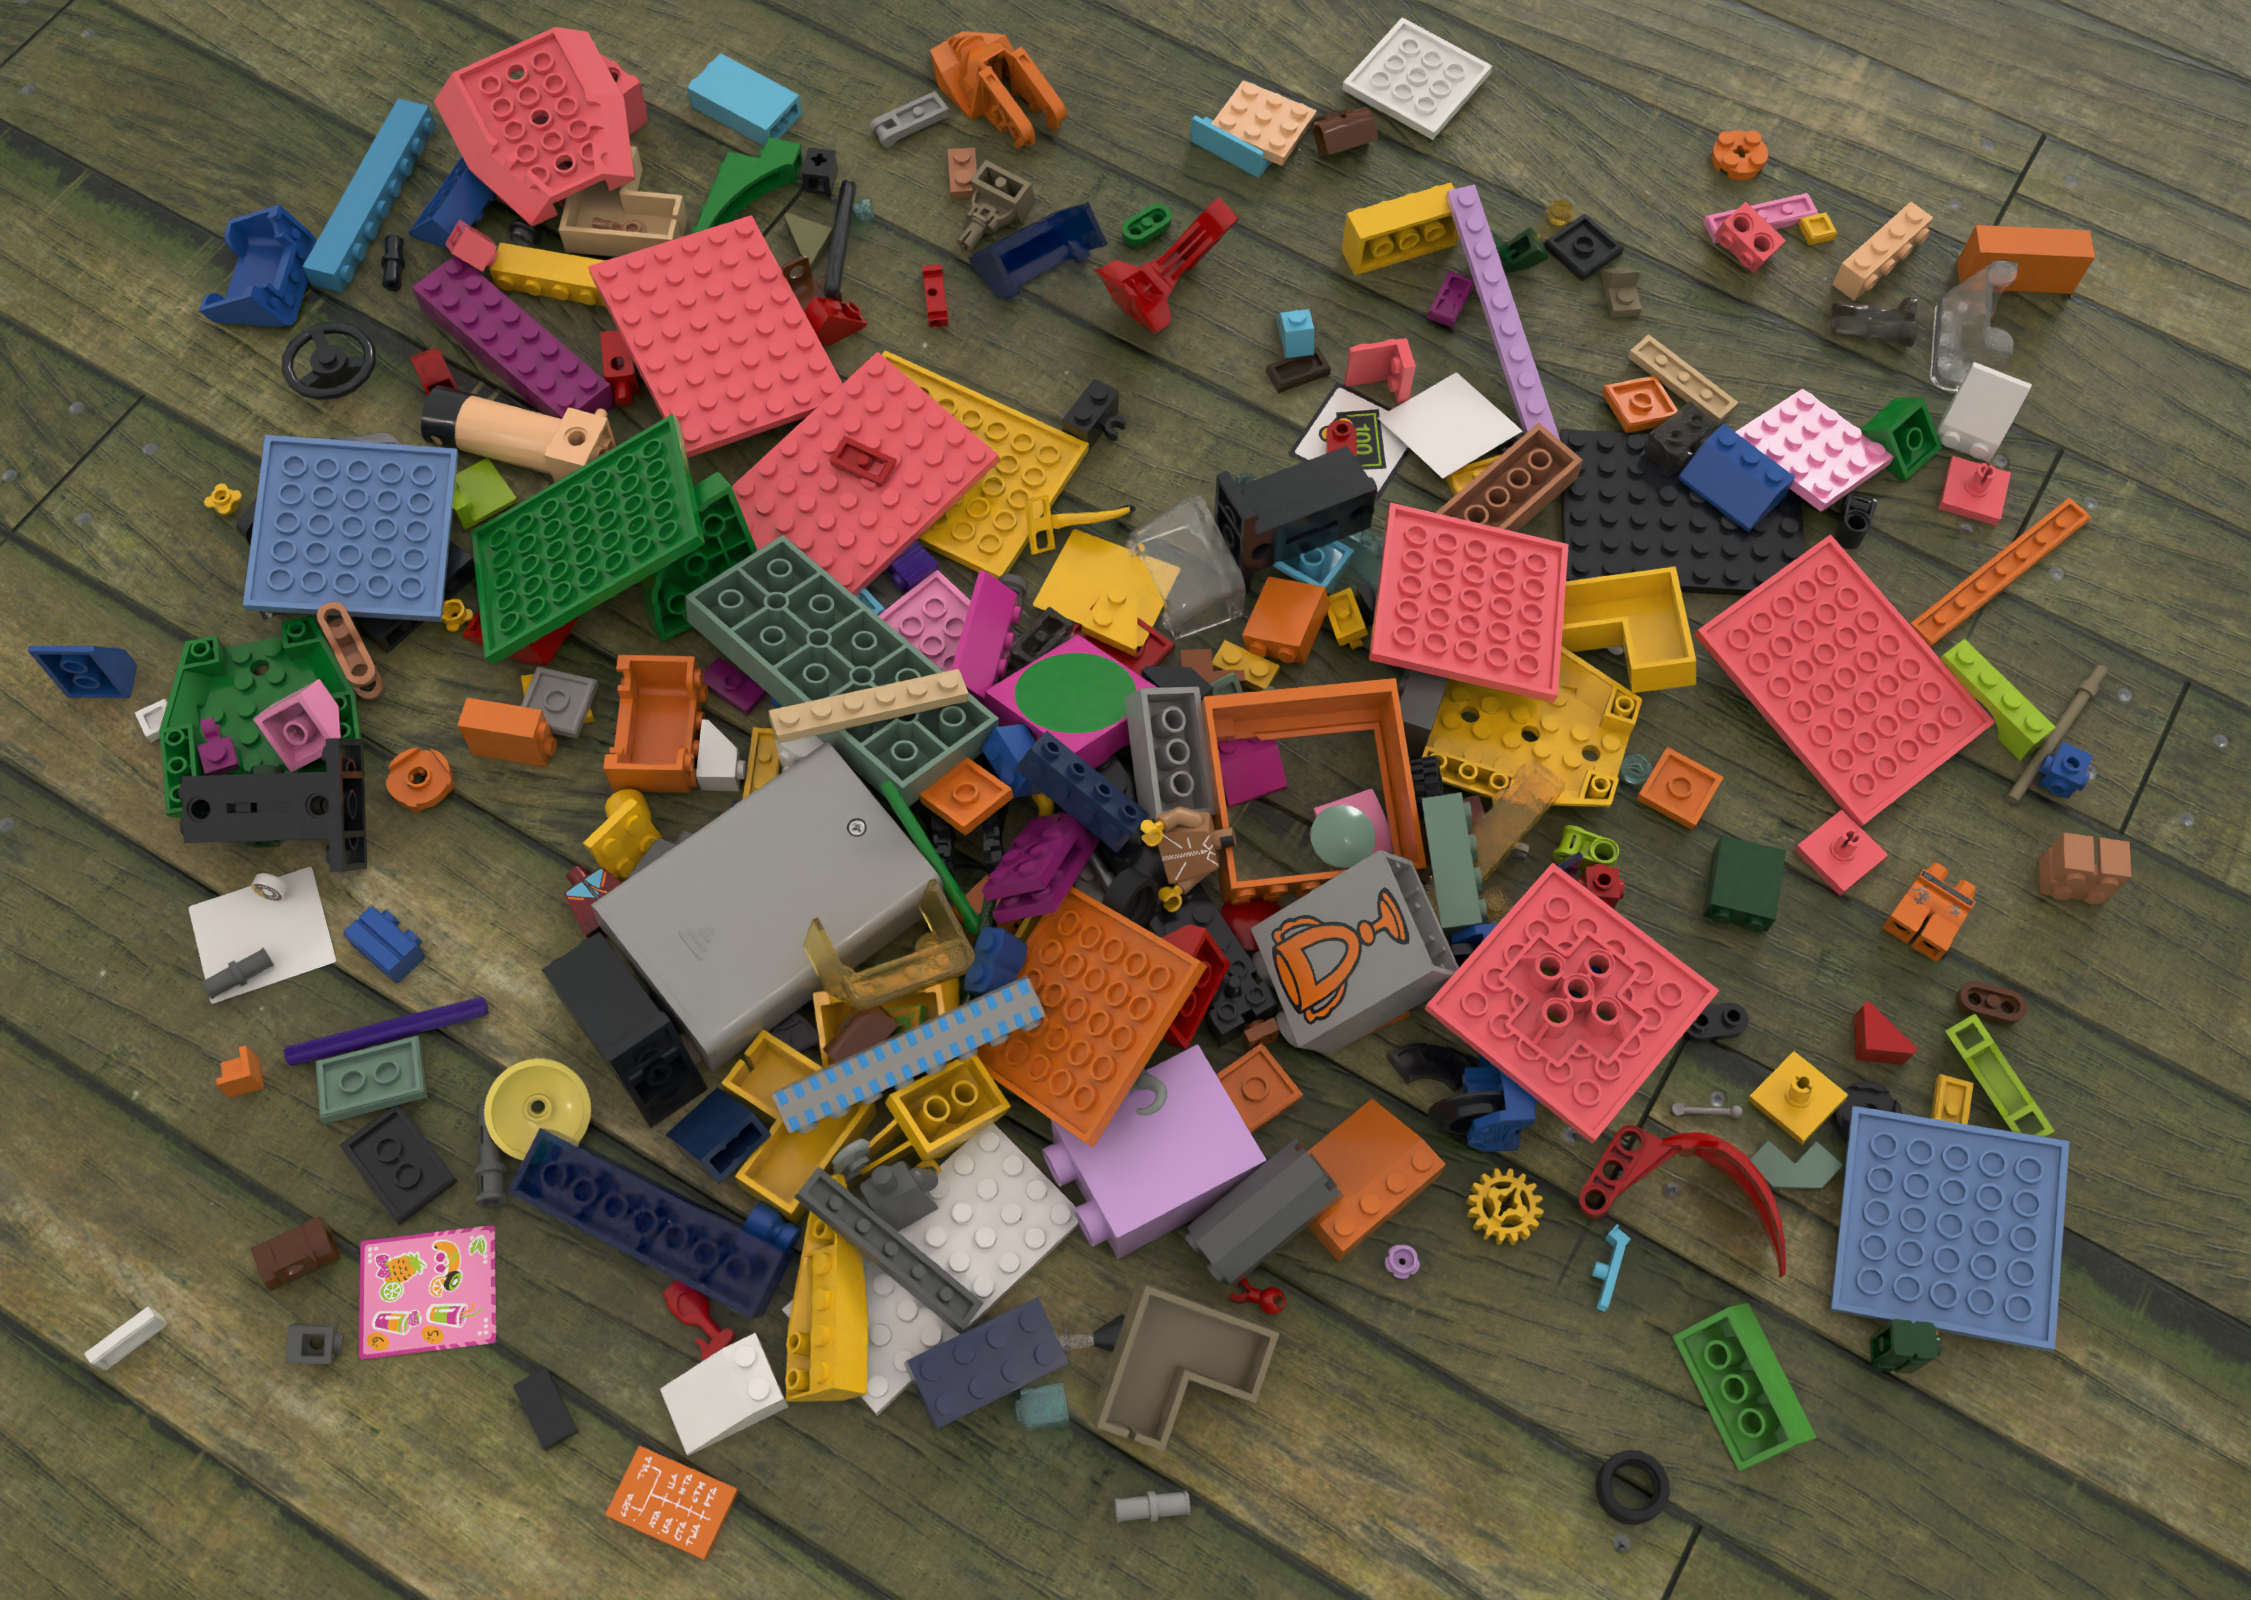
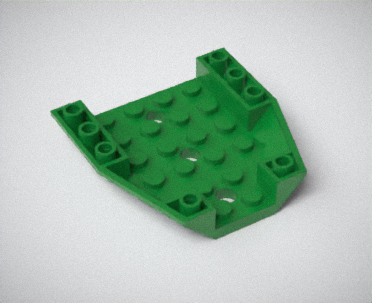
[159,616,366,818]

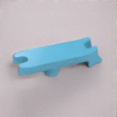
[1591,1224,1631,1312]

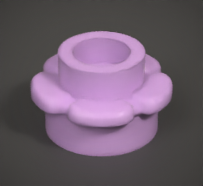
[1385,1245,1420,1279]

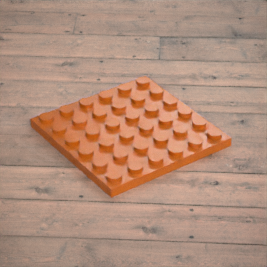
[977,886,1207,1148]

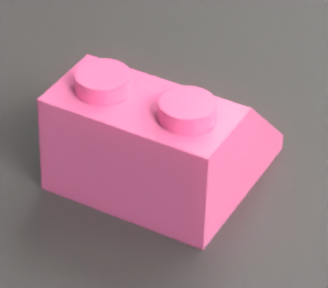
[253,679,341,772]

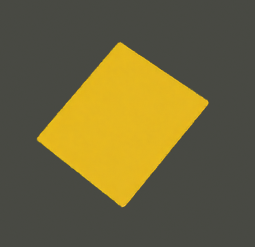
[1033,529,1181,647]

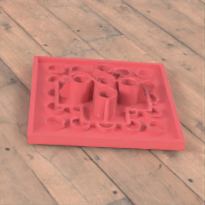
[1424,863,1719,1144]

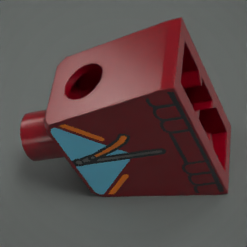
[564,865,622,939]

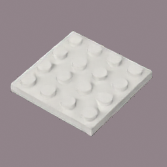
[1342,17,1492,140]

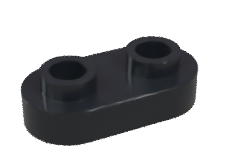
[1684,1003,1749,1043]

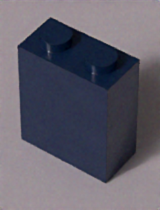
[666,1087,771,1184]

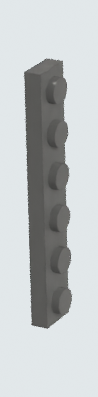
[794,1167,983,1334]

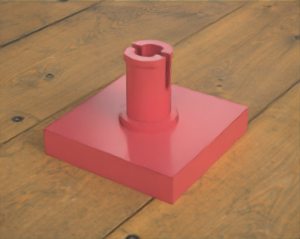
[1938,456,2011,526]
[1794,809,1888,896]

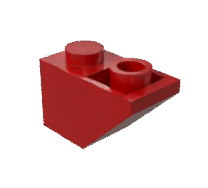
[804,296,868,346]
[409,346,458,396]

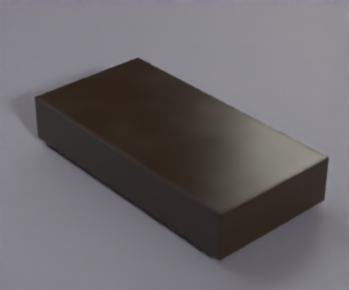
[1266,347,1331,393]

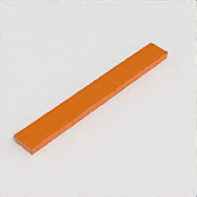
[1910,497,2092,648]

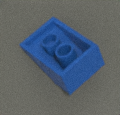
[28,646,137,698]

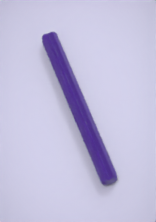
[284,996,488,1066]

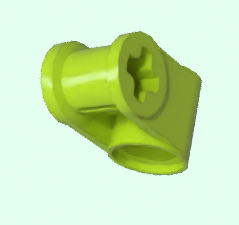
[1552,825,1619,871]

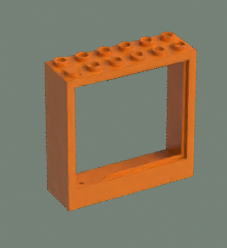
[1201,678,1427,906]

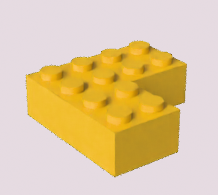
[1561,567,1697,693]
[721,1029,877,1225]

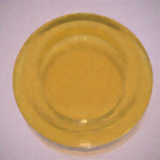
[1546,199,1574,227]

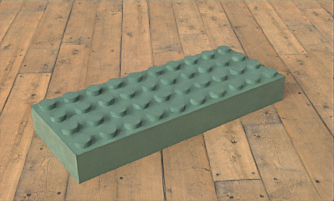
[685,535,999,807]

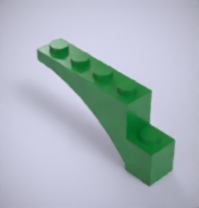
[691,137,804,234]

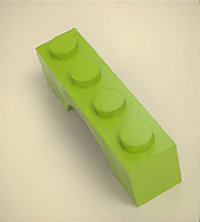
[1940,639,2056,761]
[1945,1014,2056,1138]

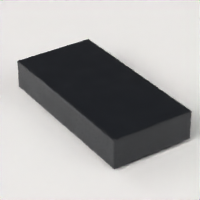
[513,1367,579,1451]

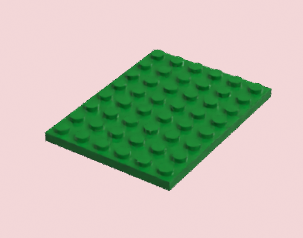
[471,414,705,665]

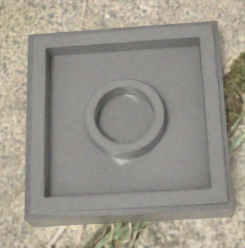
[521,666,599,739]

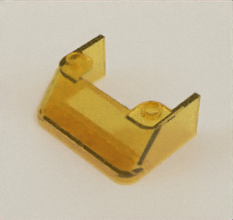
[803,878,975,1010]

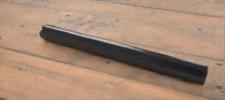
[823,179,856,299]

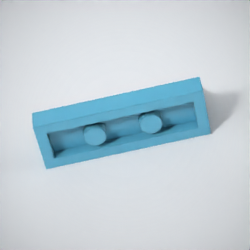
[1190,116,1272,178]

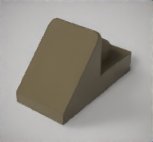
[1600,267,1642,318]

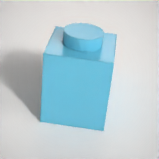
[1276,309,1314,358]

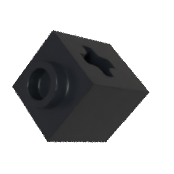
[801,147,838,195]

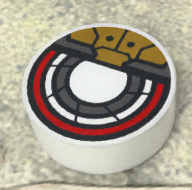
[251,873,288,901]

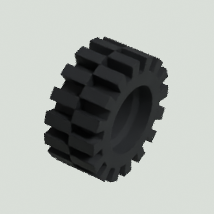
[1410,755,1444,817]

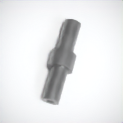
[1087,851,1116,893]

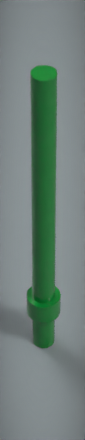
[879,779,986,940]

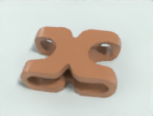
[317,602,385,701]

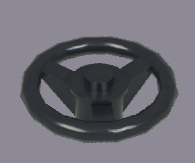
[282,322,376,401]

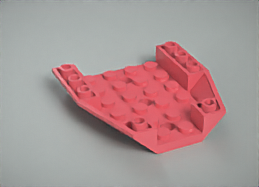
[434,27,635,227]

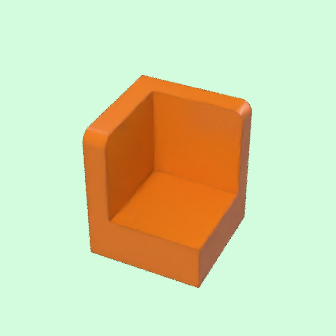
[216,1045,264,1098]

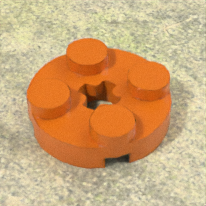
[1711,130,1768,180]
[386,748,454,813]

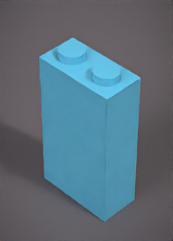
[687,53,802,147]

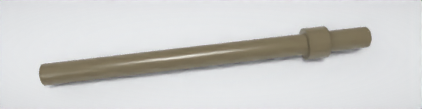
[2006,665,2108,805]

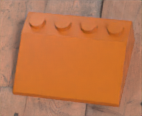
[1307,1099,1446,1262]

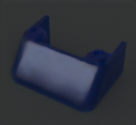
[968,202,1108,300]

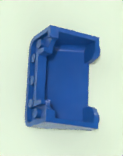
[199,204,317,328]

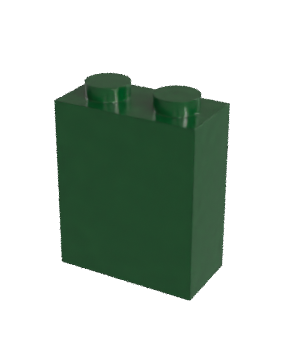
[1703,835,1786,932]

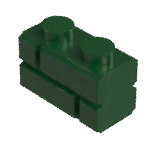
[1870,1319,1942,1374]

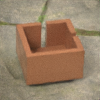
[2039,833,2131,905]

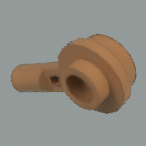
[592,217,648,233]

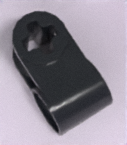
[1835,491,1878,549]

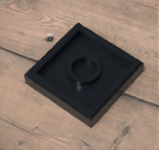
[1544,213,1624,282]

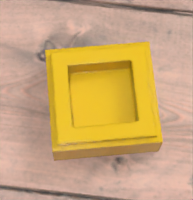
[1798,212,1838,246]

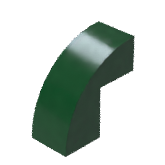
[1490,227,1549,273]

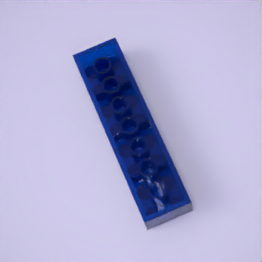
[508,1128,795,1319]

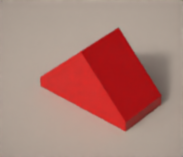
[1854,1001,1918,1065]

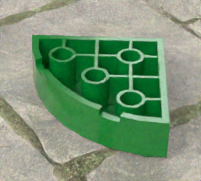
[642,471,758,642]

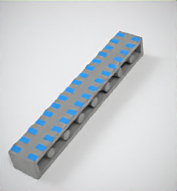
[772,975,1046,1135]

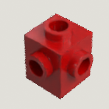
[1576,864,1625,909]

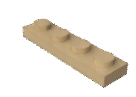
[1628,334,1739,426]

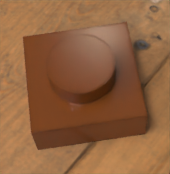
[1242,1018,1280,1052]

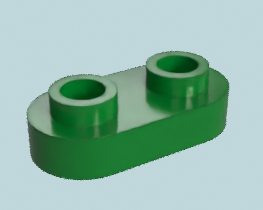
[1122,204,1172,247]

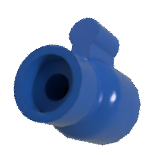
[736,1201,802,1257]

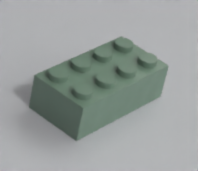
[1422,792,1488,941]

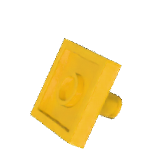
[1748,1051,1848,1145]

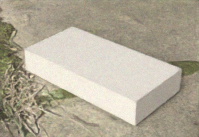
[84,1307,167,1371]

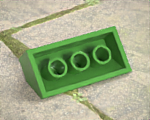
[1673,1303,1817,1472]

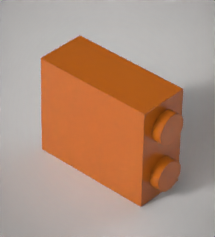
[1242,576,1330,664]
[457,698,557,767]

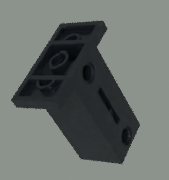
[1212,446,1378,596]
[179,738,367,872]
[542,932,708,1128]

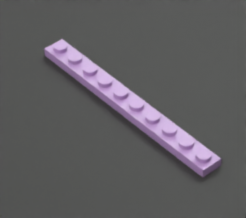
[1446,185,1560,440]

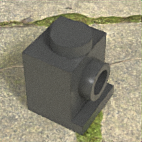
[285,1323,345,1364]

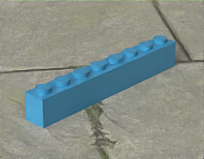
[303,98,436,293]

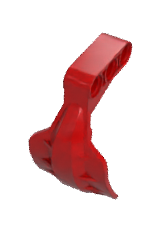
[1094,197,1239,335]
[1579,1125,1786,1278]

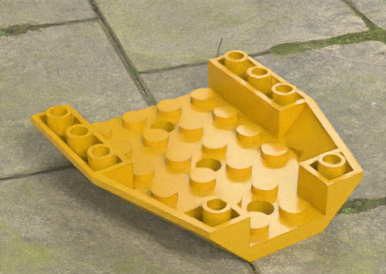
[1422,646,1643,807]

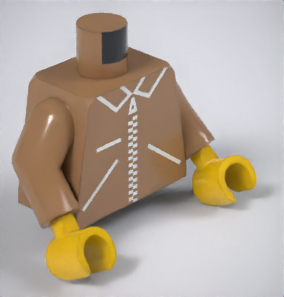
[1140,806,1236,912]

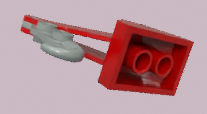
[1129,924,1231,1116]

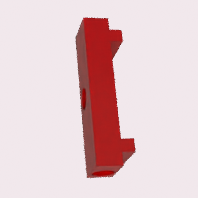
[922,264,949,328]

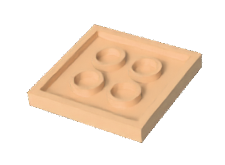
[1211,80,1317,166]

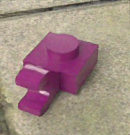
[198,717,241,776]

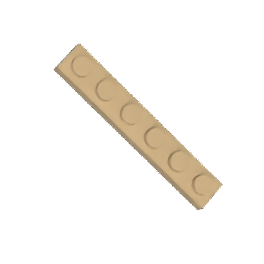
[769,669,969,744]

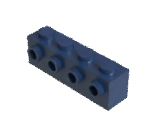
[1015,731,1149,853]

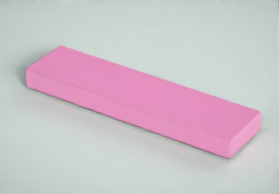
[1703,193,1819,244]

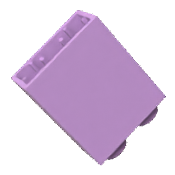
[1042,1044,1266,1259]

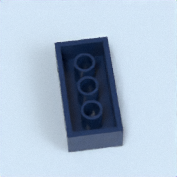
[904,1297,1069,1430]

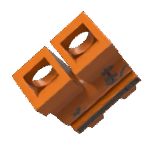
[1881,862,1976,963]

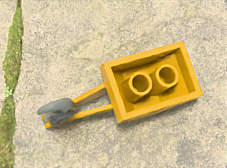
[830,1054,1011,1189]

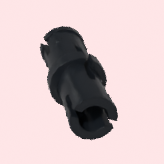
[381,234,405,291]

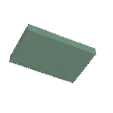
[316,1035,427,1124]

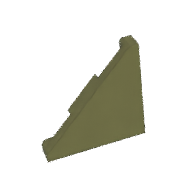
[784,212,833,271]

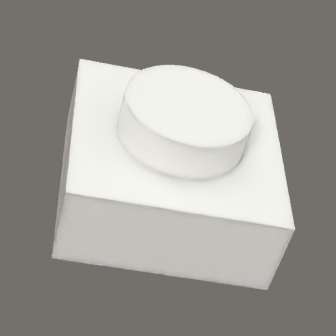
[135,699,167,743]

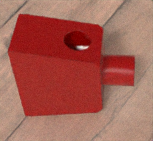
[600,330,641,406]

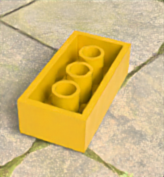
[1341,183,1459,276]

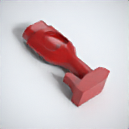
[662,1277,736,1361]

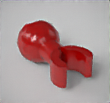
[1229,1278,1286,1315]

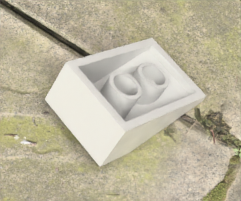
[1937,362,2032,463]
[660,1333,788,1456]

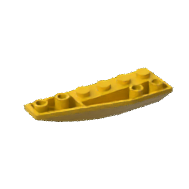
[785,1174,868,1402]

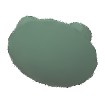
[1309,805,1375,870]

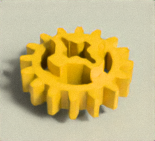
[1466,1168,1544,1245]

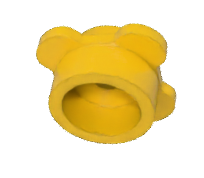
[204,484,242,515]
[442,599,474,632]

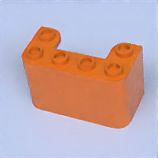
[603,655,708,793]

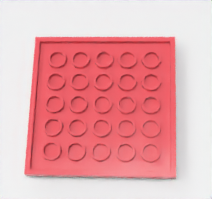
[1369,503,1569,703]

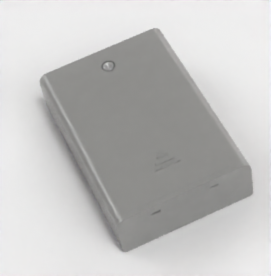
[591,742,943,1071]

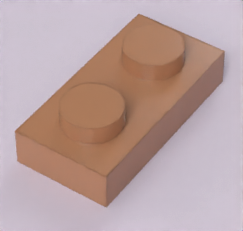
[948,147,977,199]

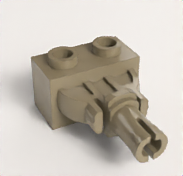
[957,160,1036,252]

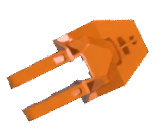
[930,31,1067,149]

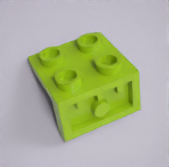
[453,458,517,530]

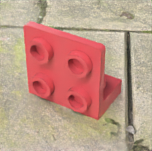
[1344,338,1416,403]

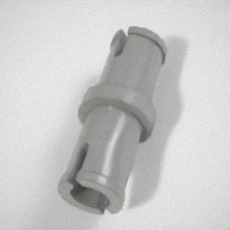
[1114,1490,1190,1523]

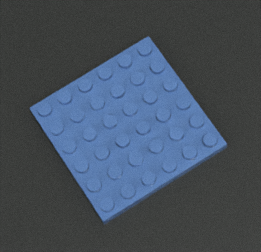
[243,435,458,622]
[1830,1106,2069,1352]

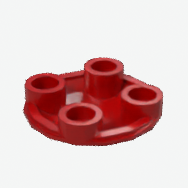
[1220,898,1281,952]

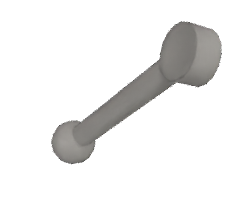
[1670,1103,1743,1119]

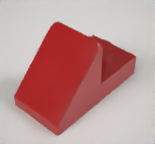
[829,436,897,487]

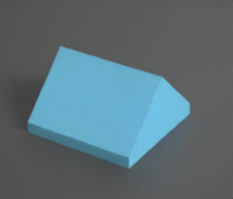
[1273,541,1354,593]

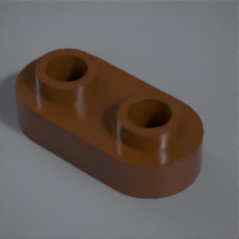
[1956,981,2027,1025]

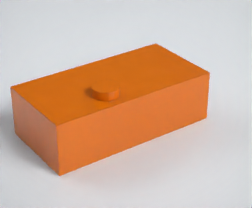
[1956,225,2095,294]

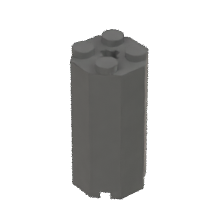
[1185,1138,1344,1285]

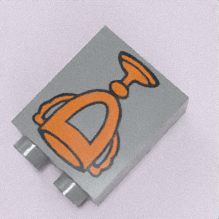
[1251,850,1459,1054]

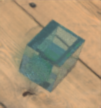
[1015,1383,1069,1432]

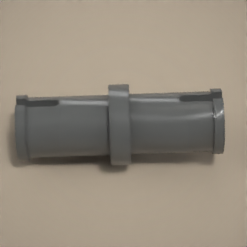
[201,947,274,999]

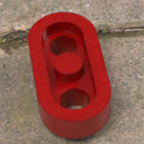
[1326,420,1357,456]

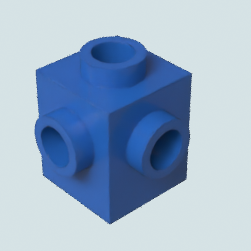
[2038,741,2093,799]

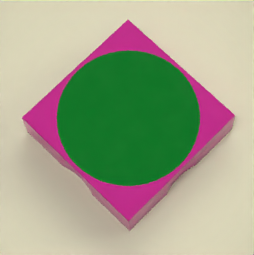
[985,634,1157,769]

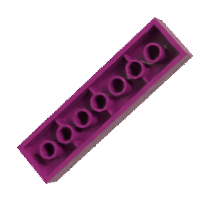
[412,255,616,419]

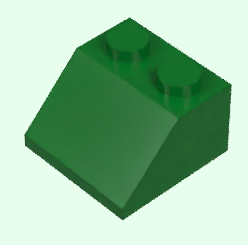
[1860,397,1942,480]

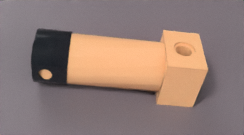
[421,385,616,483]

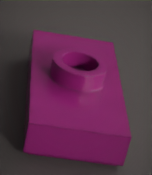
[1427,271,1475,328]
[703,657,767,716]

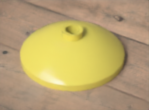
[484,1058,591,1162]

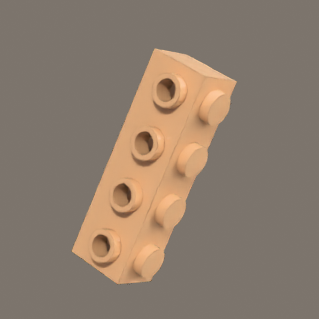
[1832,202,1934,301]

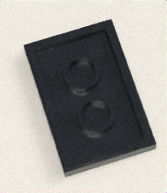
[340,1105,458,1226]

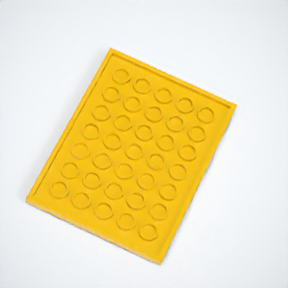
[882,351,1089,580]

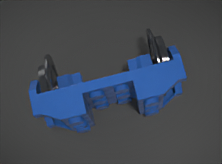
[1428,923,1538,1152]

